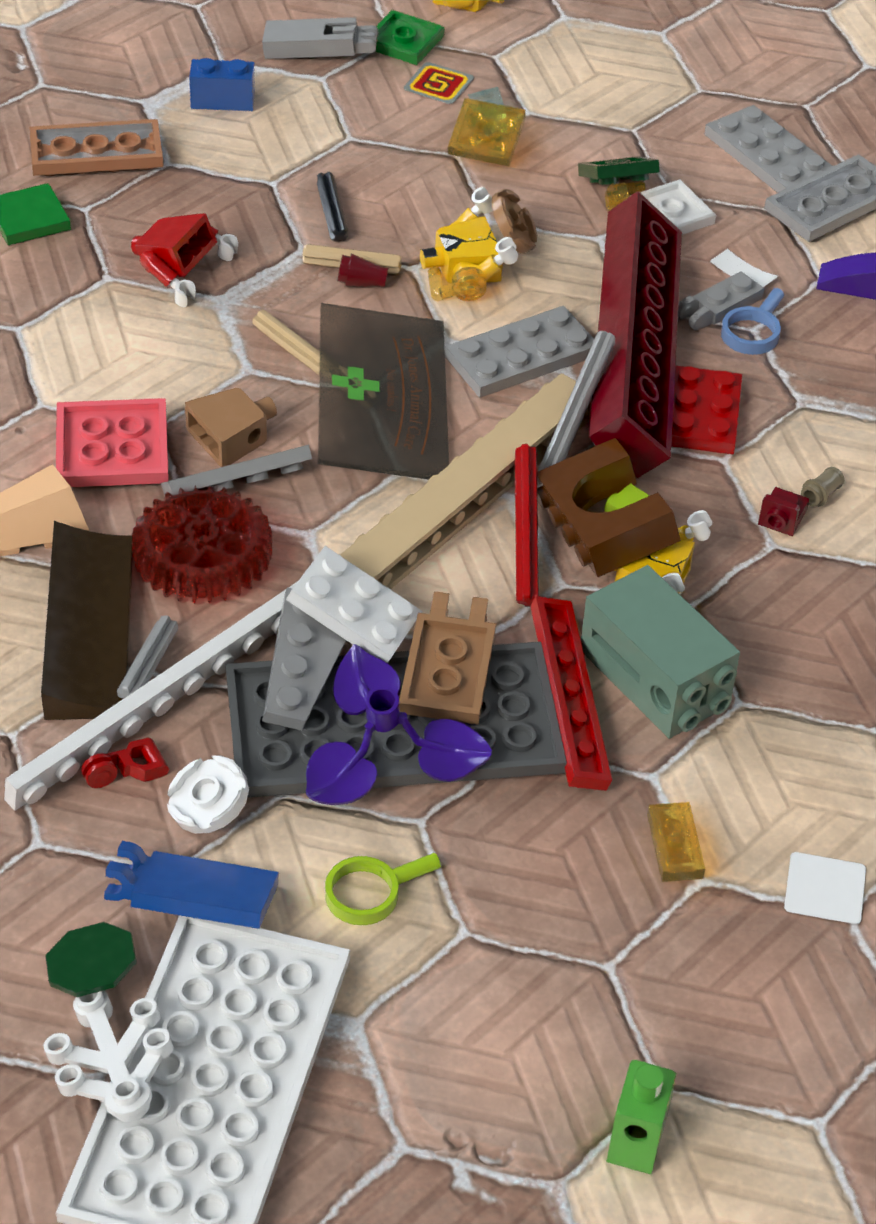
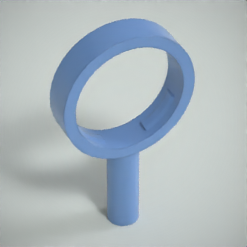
[721,288,784,355]

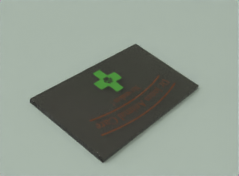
[318,303,449,480]

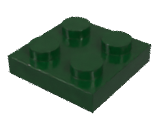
[578,156,660,185]

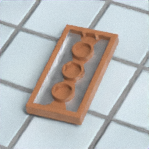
[29,119,163,176]

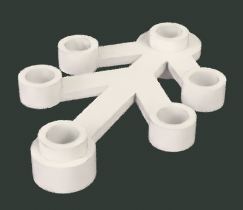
[43,991,173,1122]

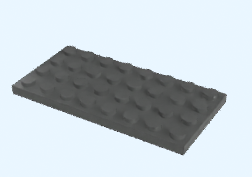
[226,642,567,798]

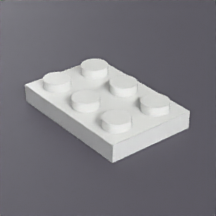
[286,546,422,663]

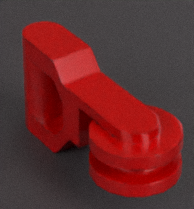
[81,738,169,788]

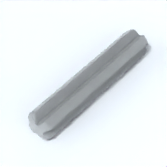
[117,615,178,699]

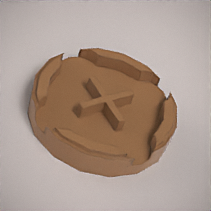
[492,189,538,254]

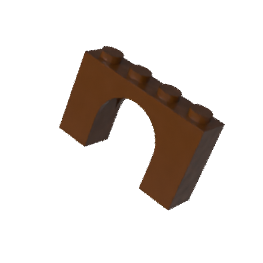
[537,438,681,578]

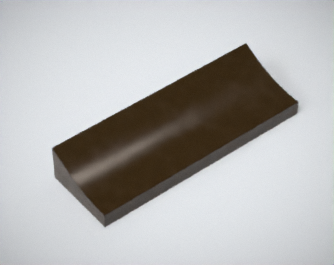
[41,521,133,720]

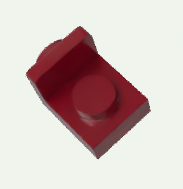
[758,487,810,537]

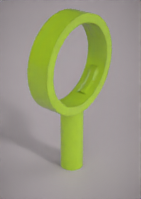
[325,853,441,925]

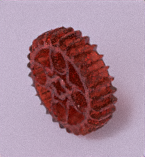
[132,485,273,604]

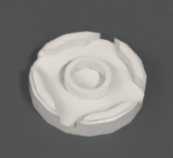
[167,755,249,834]

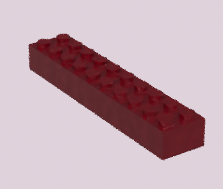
[589,191,682,478]

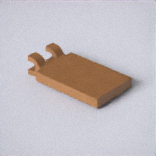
[399,591,496,725]

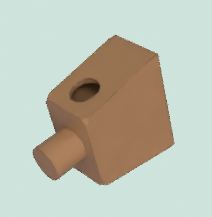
[185,388,277,467]

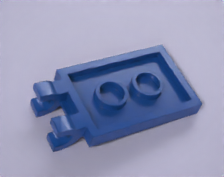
[104,841,279,929]

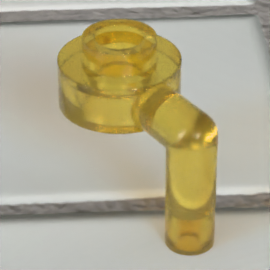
[605,181,646,211]
[428,267,487,301]

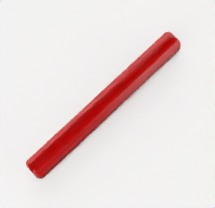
[515,444,539,607]

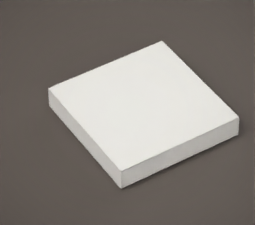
[626,179,716,235]

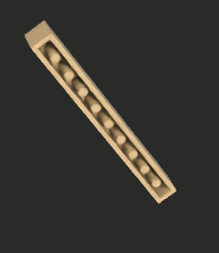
[339,373,592,589]

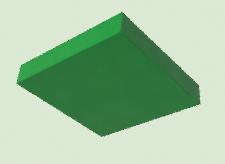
[374,10,445,65]
[0,183,71,245]

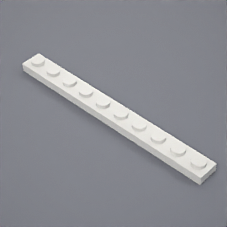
[4,581,298,811]

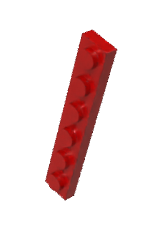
[530,596,612,791]

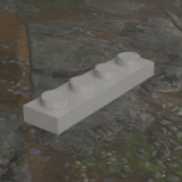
[161,445,312,502]

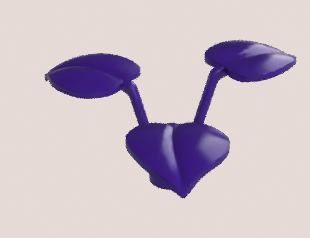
[306,644,492,805]

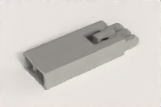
[262,17,378,59]

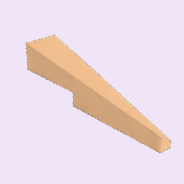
[0,464,89,557]

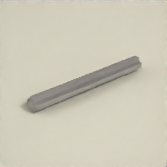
[537,330,616,488]

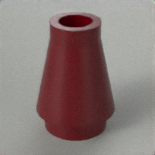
[337,253,388,288]

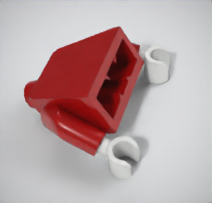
[131,213,238,307]

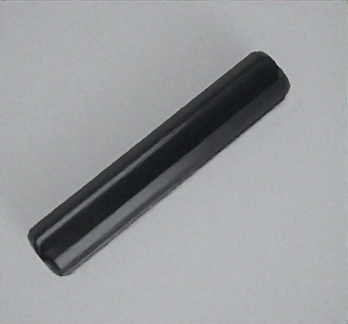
[317,172,348,242]

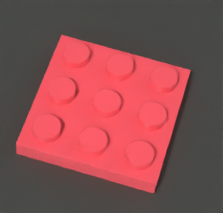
[56,398,169,487]

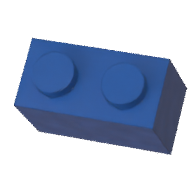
[189,58,255,111]

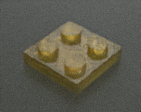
[448,98,526,166]

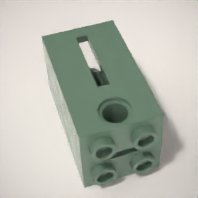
[581,565,740,739]

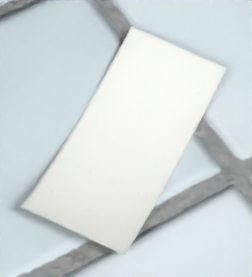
[710,249,778,287]

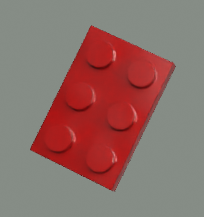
[671,365,742,455]

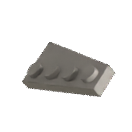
[262,587,347,731]

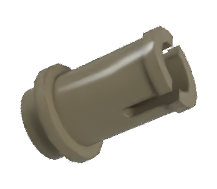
[801,467,845,507]

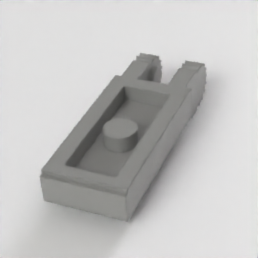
[678,271,764,331]

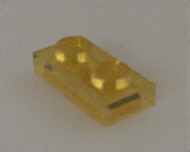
[647,802,705,882]

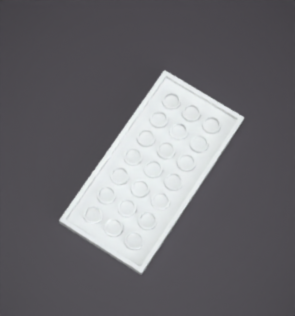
[56,915,350,1224]

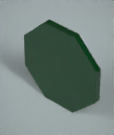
[45,922,137,998]

